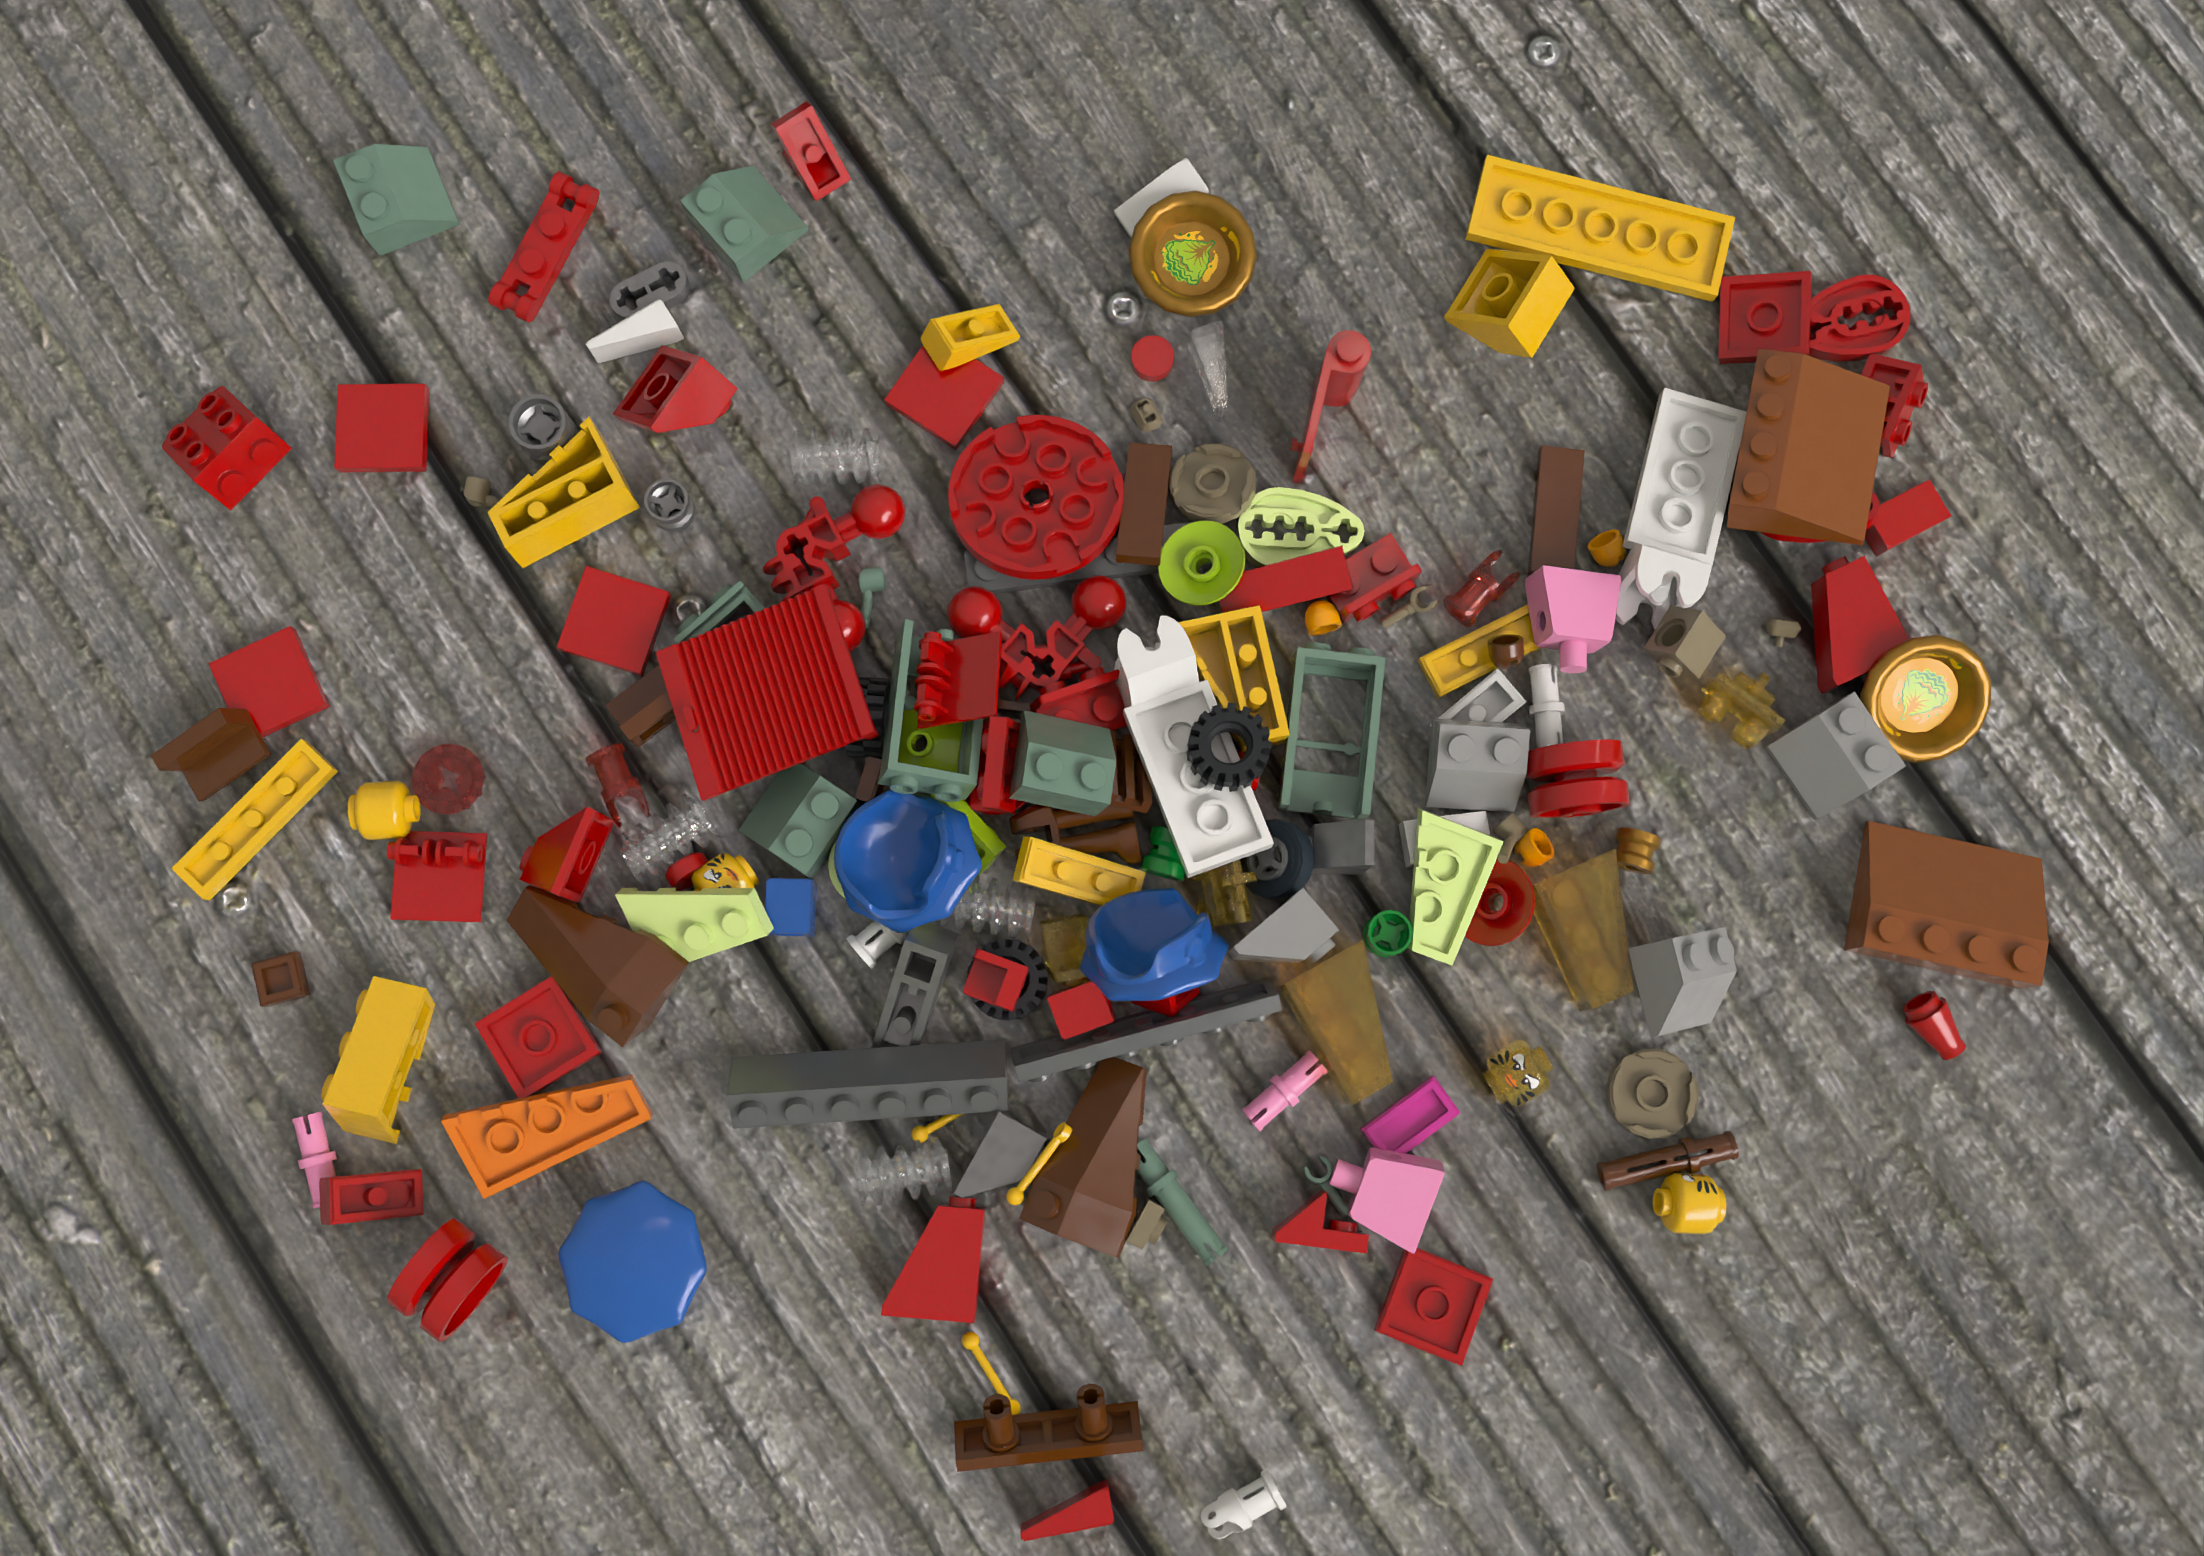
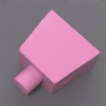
[1525,565,1621,674]
[1329,1147,1445,1254]

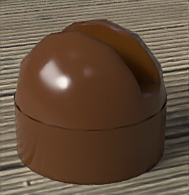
[1488,634,1524,670]

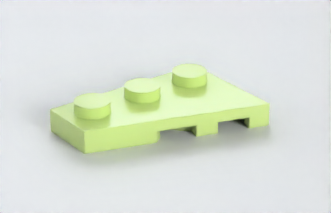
[1408,808,1504,966]
[615,888,774,962]

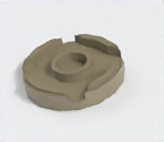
[1170,443,1256,524]
[1606,1049,1699,1139]

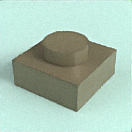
[1126,1197,1168,1250]

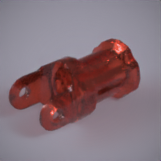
[1443,550,1520,627]
[585,743,650,828]

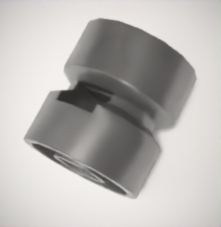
[509,394,579,466]

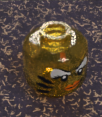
[1483,1039,1554,1107]

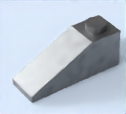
[871,923,959,1048]

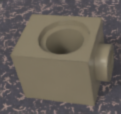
[1644,605,1726,679]

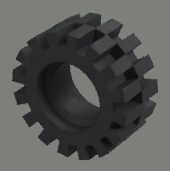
[845,676,891,759]
[1186,703,1272,792]
[967,938,1048,1021]

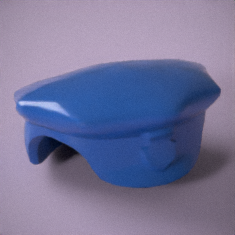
[834,790,982,933]
[1080,888,1229,1001]
[558,1181,707,1343]

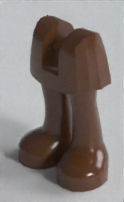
[1009,781,1142,864]

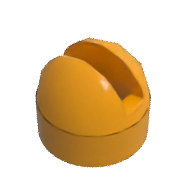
[1587,529,1627,567]
[1304,600,1342,636]
[1514,828,1554,867]

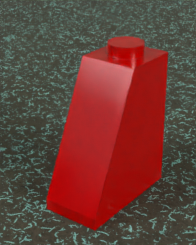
[1811,556,1909,694]
[881,1196,986,1323]

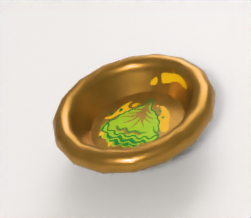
[1128,190,1257,317]
[1860,635,1991,763]

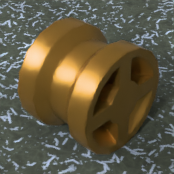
[1609,827,1661,875]

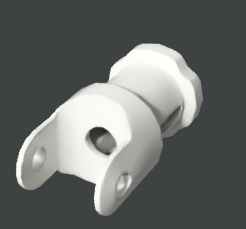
[846,921,910,969]
[1201,1468,1287,1539]

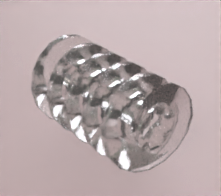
[790,428,882,486]
[620,793,721,886]
[940,875,1037,941]
[856,1136,954,1209]

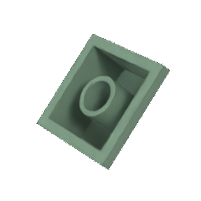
[333,144,460,256]
[680,166,809,283]
[1009,710,1116,816]
[738,764,861,880]

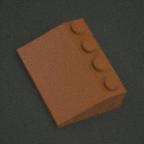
[1727,349,1890,545]
[1844,821,2049,989]

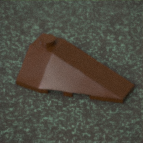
[506,885,690,1048]
[1019,1057,1147,1258]

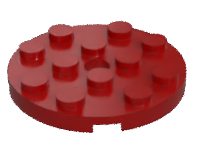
[948,415,1124,580]

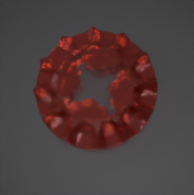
[412,744,486,815]

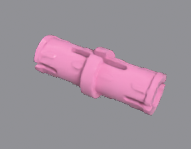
[1241,1050,1328,1131]
[292,1111,337,1209]

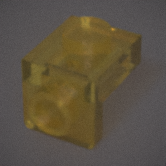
[1039,913,1088,986]

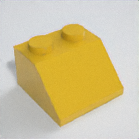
[1444,248,1575,358]

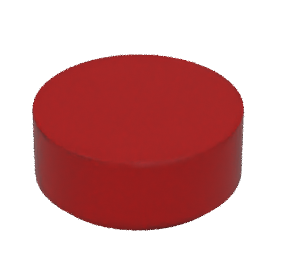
[1131,335,1174,382]
[665,852,708,891]

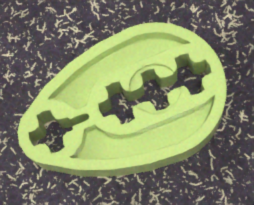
[1237,487,1365,567]

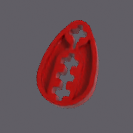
[1810,274,1910,362]

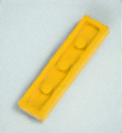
[171,739,338,901]

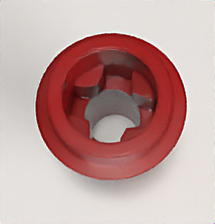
[1903,991,1966,1060]

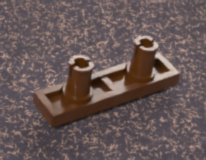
[954,1384,1143,1472]

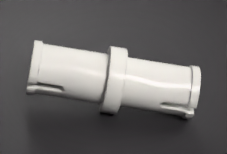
[1528,664,1565,748]

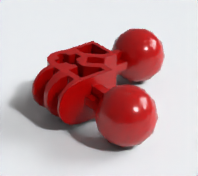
[763,484,906,652]
[947,575,1127,701]

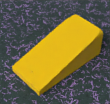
[921,304,1021,371]

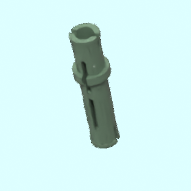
[1136,1137,1229,1267]

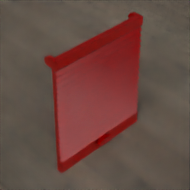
[656,584,879,801]

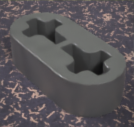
[609,261,690,321]

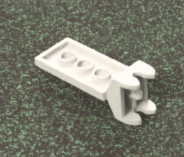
[1615,388,1747,629]
[1114,616,1274,878]

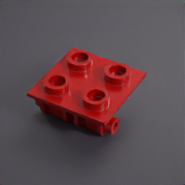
[913,631,1002,729]
[387,831,488,923]

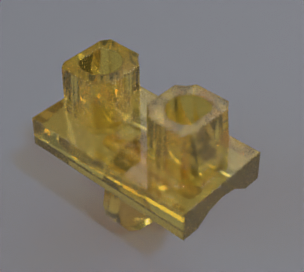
[1696,671,1785,750]
[1191,859,1257,927]

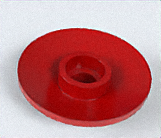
[1465,857,1535,946]

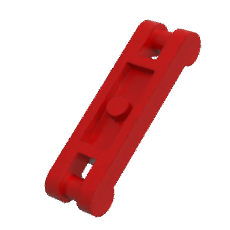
[488,171,600,323]

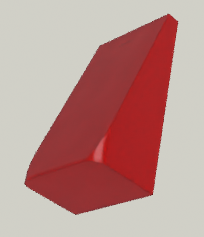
[1865,479,1952,557]
[319,1169,424,1225]
[1020,1479,1114,1541]

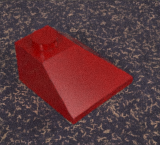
[613,345,738,433]
[519,807,615,904]

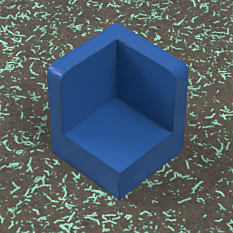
[765,878,817,937]

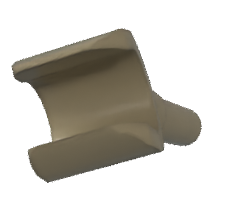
[463,477,500,508]
[1380,584,1441,629]
[1493,812,1529,864]

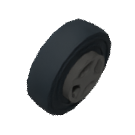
[1236,819,1314,899]

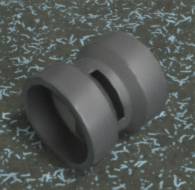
[644,478,696,532]

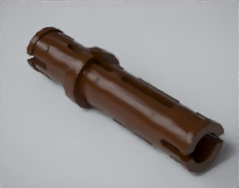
[1597,1131,1739,1191]

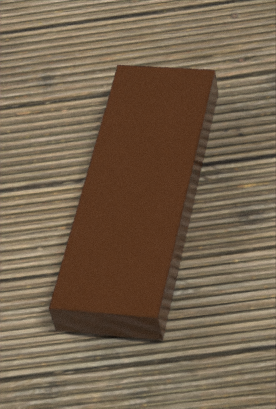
[1116,442,1172,566]
[1528,445,1585,575]

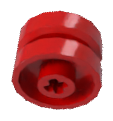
[1526,739,1630,818]
[387,1218,508,1342]

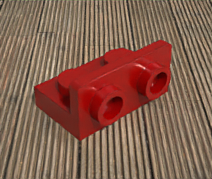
[1861,353,1928,458]
[1325,533,1422,624]
[1029,667,1128,731]
[970,716,1020,814]

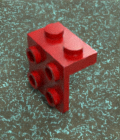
[162,386,292,511]

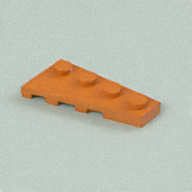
[441,1074,653,1199]

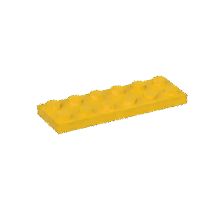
[1465,155,1735,302]

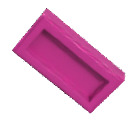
[1359,1076,1461,1154]

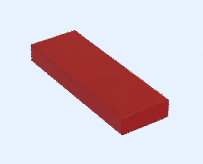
[1219,545,1353,613]

